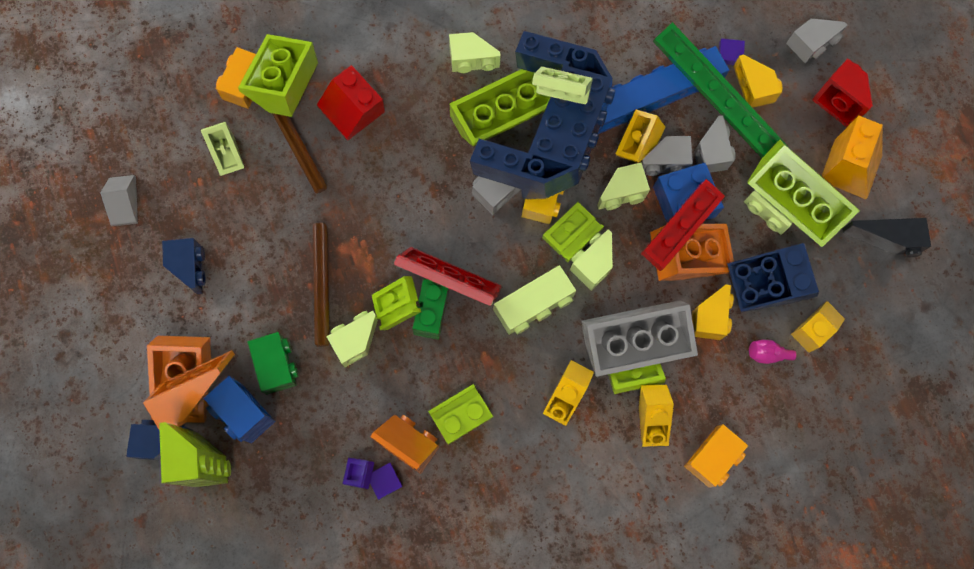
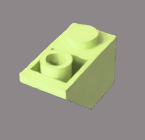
[449,32,500,73]
[597,163,650,210]
[570,229,613,291]
[326,311,378,367]

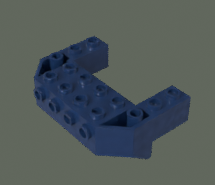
[470,31,615,199]

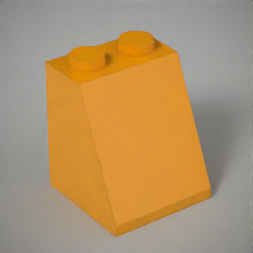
[822,115,883,199]

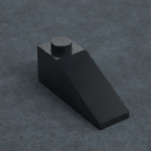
[842,218,931,258]

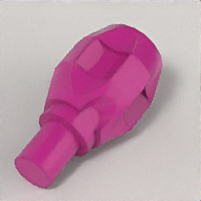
[749,339,796,364]

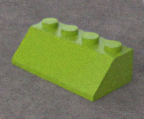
[450,69,550,147]
[747,140,860,247]
[159,422,231,487]

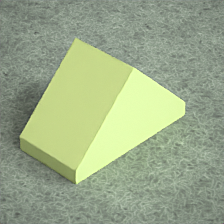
[201,122,244,176]

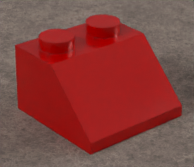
[812,58,873,127]
[317,65,385,141]

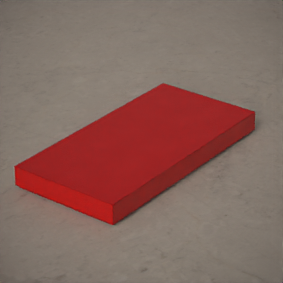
[394,247,502,306]

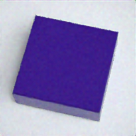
[719,38,745,65]
[342,457,374,489]
[370,463,403,500]

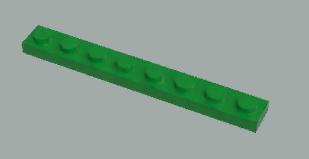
[653,22,787,158]

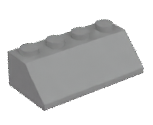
[581,300,698,377]

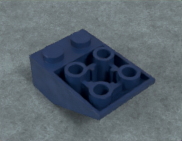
[727,243,819,312]

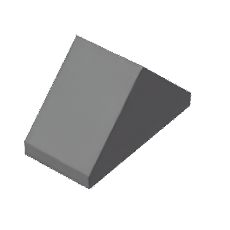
[100,175,138,226]

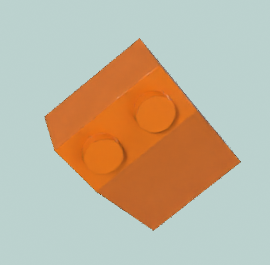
[650,224,734,281]
[147,336,211,423]
[143,350,235,430]
[370,415,439,474]

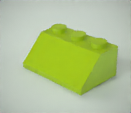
[238,34,318,117]

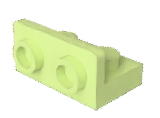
[532,66,593,104]
[744,190,793,235]

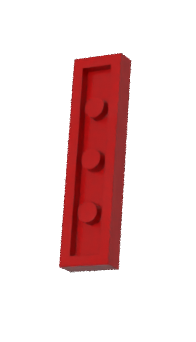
[641,179,725,271]

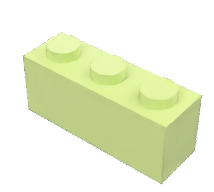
[493,265,576,335]

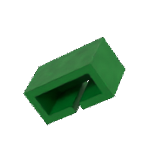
[412,279,449,340]
[247,332,299,395]

